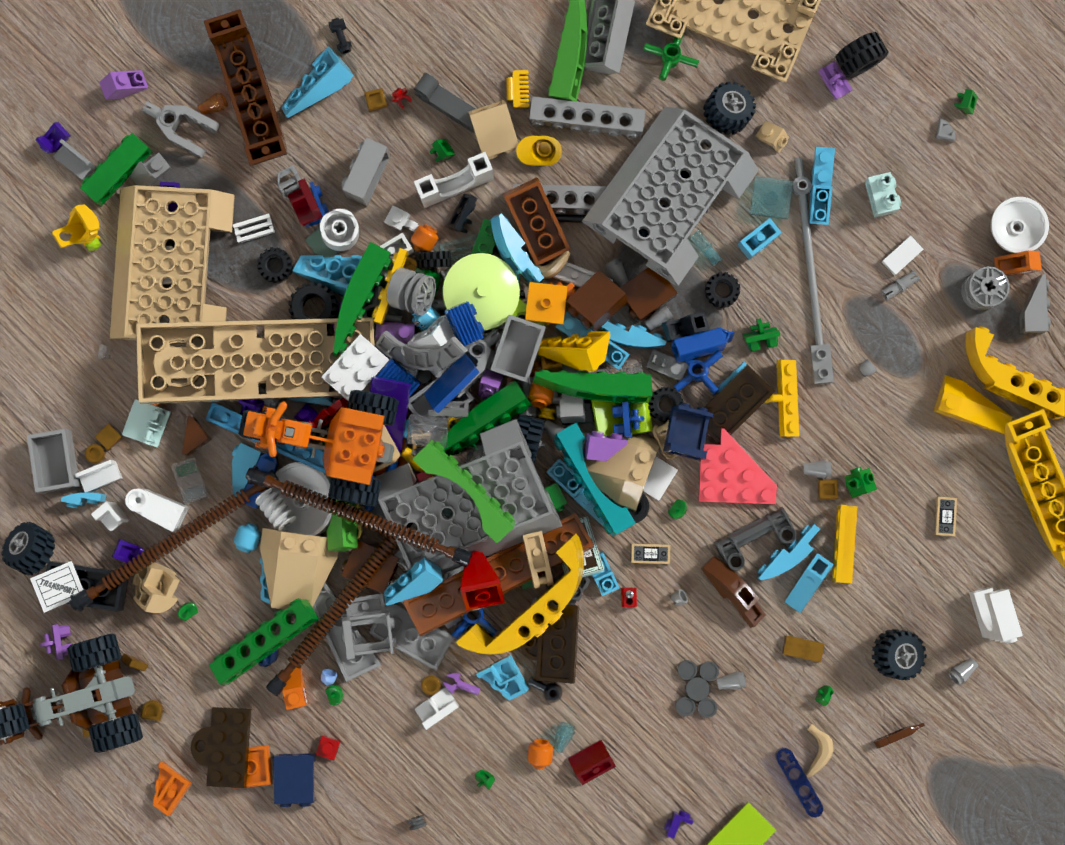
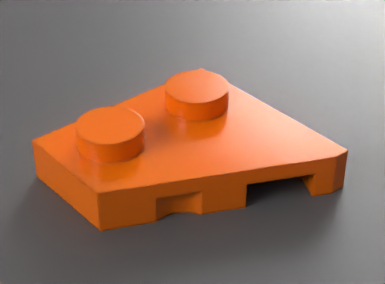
[153,762,192,816]

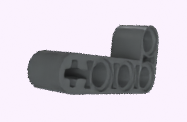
[414,73,475,134]

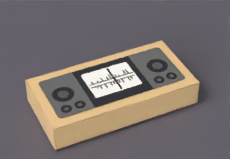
[934,497,957,537]
[631,544,670,564]

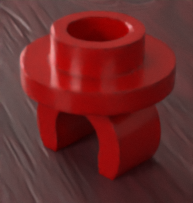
[391,87,412,109]

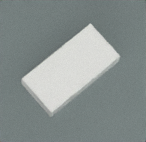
[882,236,924,276]

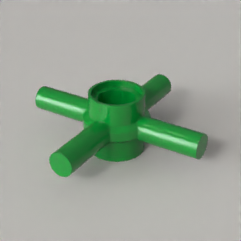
[643,34,699,81]

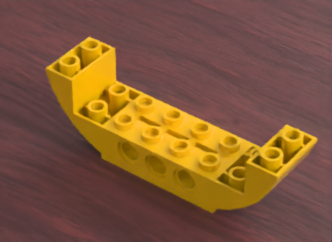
[965,326,1065,420]

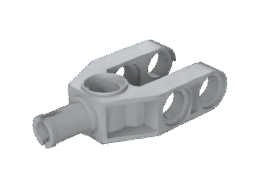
[142,101,220,158]
[430,329,501,398]

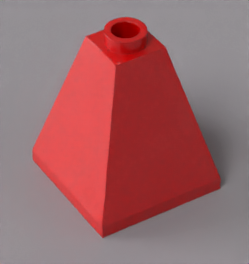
[460,551,505,611]

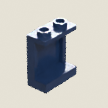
[663,403,714,460]
[274,753,316,807]

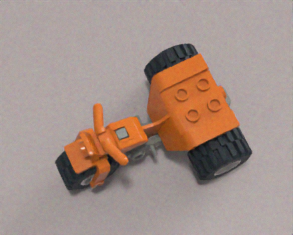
[238,390,399,507]

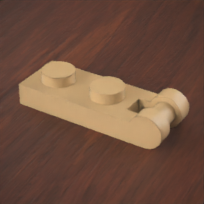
[522,531,554,589]

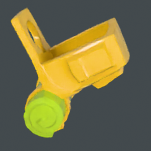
[52,204,102,251]

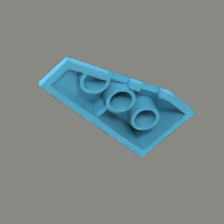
[281,46,354,118]
[292,255,362,296]

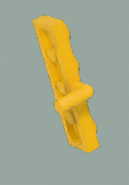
[372,248,408,326]
[764,360,799,437]

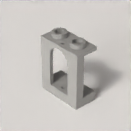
[342,611,397,660]

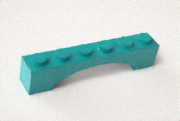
[553,423,636,537]

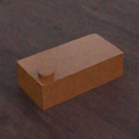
[502,177,571,266]

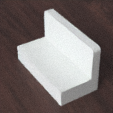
[74,460,123,492]

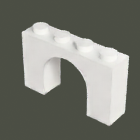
[414,152,494,208]
[969,587,1023,644]

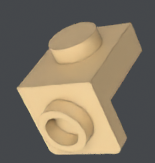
[755,121,789,152]

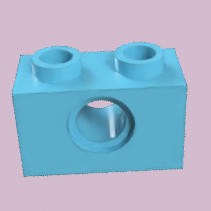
[737,218,782,260]

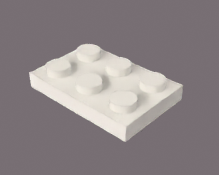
[321,334,389,401]

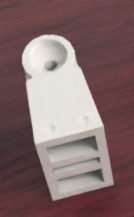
[125,489,190,532]

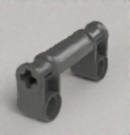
[714,507,796,572]

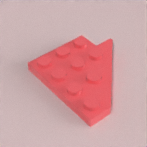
[698,428,777,504]

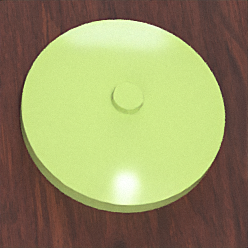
[442,253,520,331]

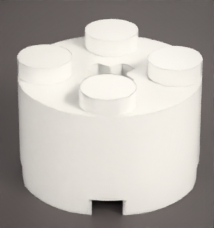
[320,209,359,251]

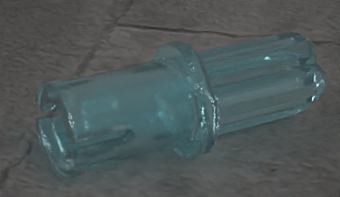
[691,231,723,266]

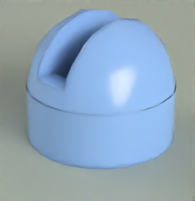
[321,669,337,685]

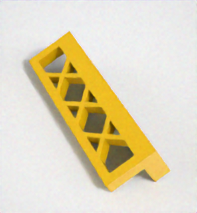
[832,505,858,584]

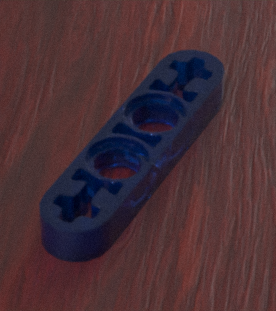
[775,747,823,818]

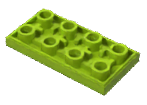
[706,802,776,845]

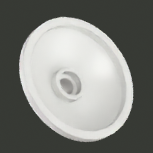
[991,197,1049,253]

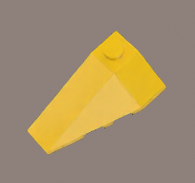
[537,331,610,372]
[933,375,1013,435]

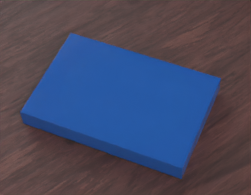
[424,354,479,413]

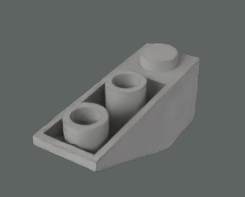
[1019,274,1051,334]

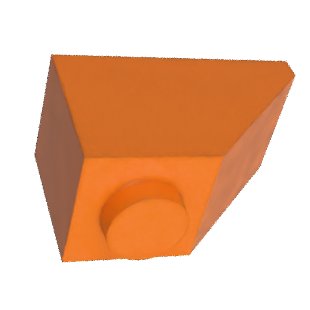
[994,250,1042,276]
[282,667,309,710]

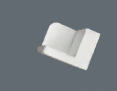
[91,502,130,531]
[415,687,459,730]

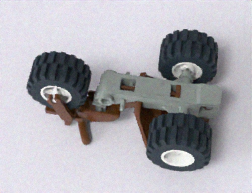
[0,634,143,753]

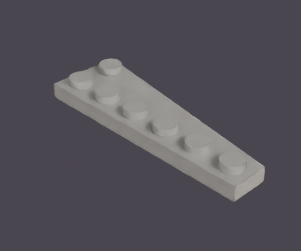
[313,582,381,682]

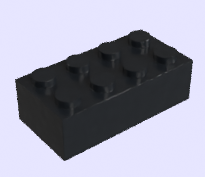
[46,561,129,611]

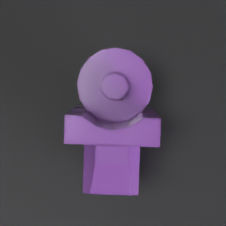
[818,61,852,100]
[39,624,72,660]

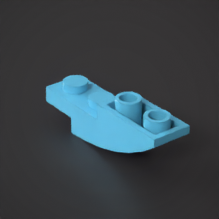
[809,147,835,225]
[490,213,544,283]
[555,311,630,370]
[600,320,667,349]
[546,459,604,526]
[756,524,820,581]

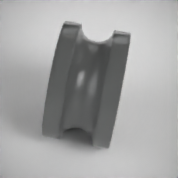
[407,815,427,830]

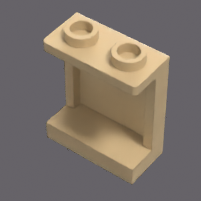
[468,100,518,159]

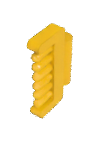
[506,70,529,109]

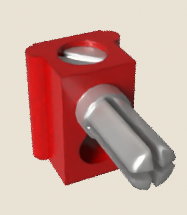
[621,588,637,607]

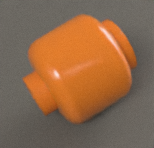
[410,224,439,252]
[528,382,554,408]
[527,738,554,769]

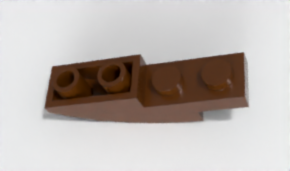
[701,556,766,628]

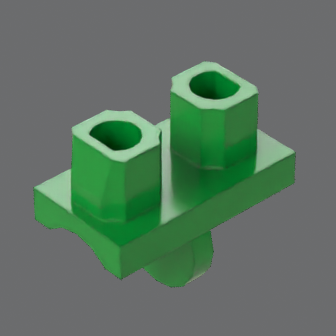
[742,318,780,352]

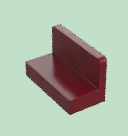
[568,740,616,785]

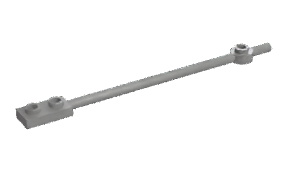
[792,158,834,384]

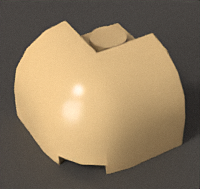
[132,562,180,613]

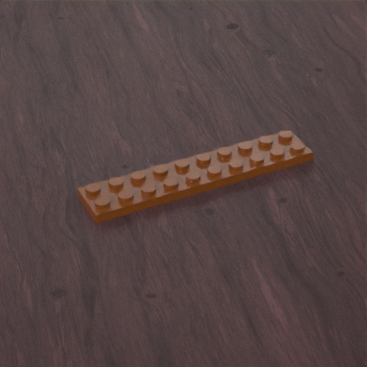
[403,513,594,637]

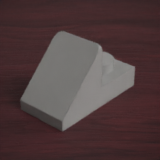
[130,153,172,186]

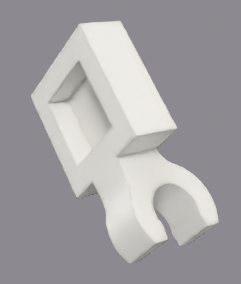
[384,206,419,232]

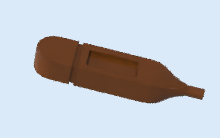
[874,723,925,749]

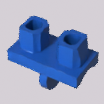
[612,401,644,439]

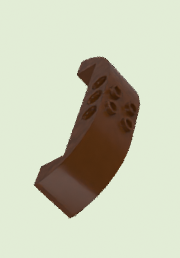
[204,9,288,166]

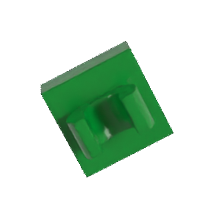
[954,89,978,115]
[430,139,456,162]

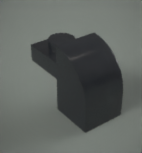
[661,312,710,342]

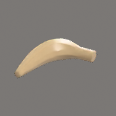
[531,251,570,279]
[806,724,833,778]

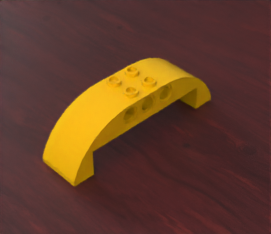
[1005,409,1065,568]
[456,534,584,654]

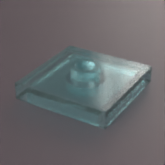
[750,176,793,220]

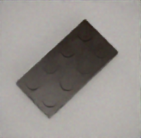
[703,364,775,444]

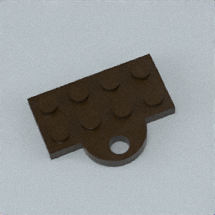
[520,603,579,684]
[191,707,252,788]

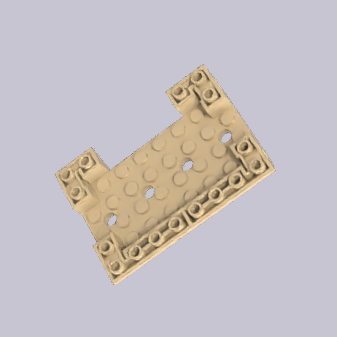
[646,0,821,83]
[110,185,235,341]

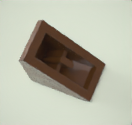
[182,416,211,456]

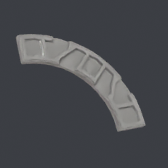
[374,331,468,370]

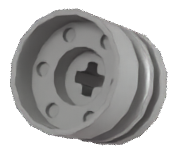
[961,266,1010,311]
[387,268,436,315]

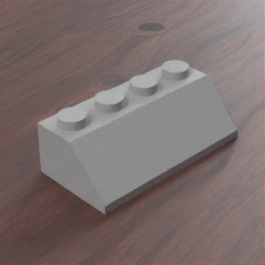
[584,0,635,74]

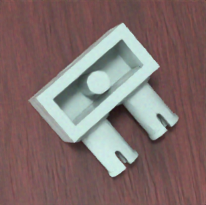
[865,172,901,218]

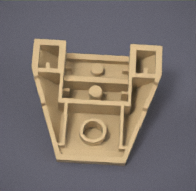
[570,432,660,511]
[260,528,338,610]

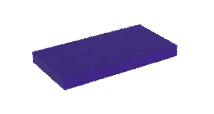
[370,376,411,458]

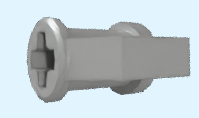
[277,165,301,200]

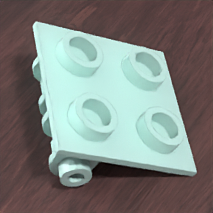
[122,399,171,448]

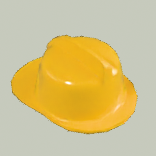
[516,136,562,166]

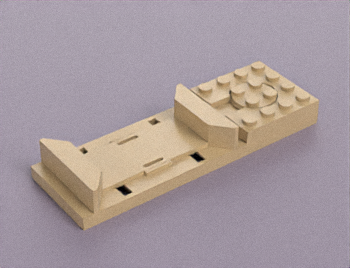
[136,317,376,404]

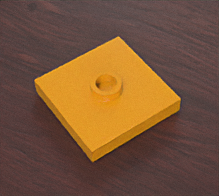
[525,282,568,325]

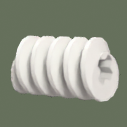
[255,488,297,531]

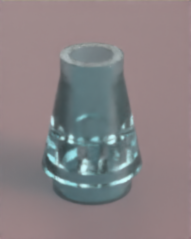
[553,722,575,753]

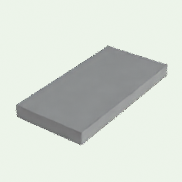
[368,603,454,670]

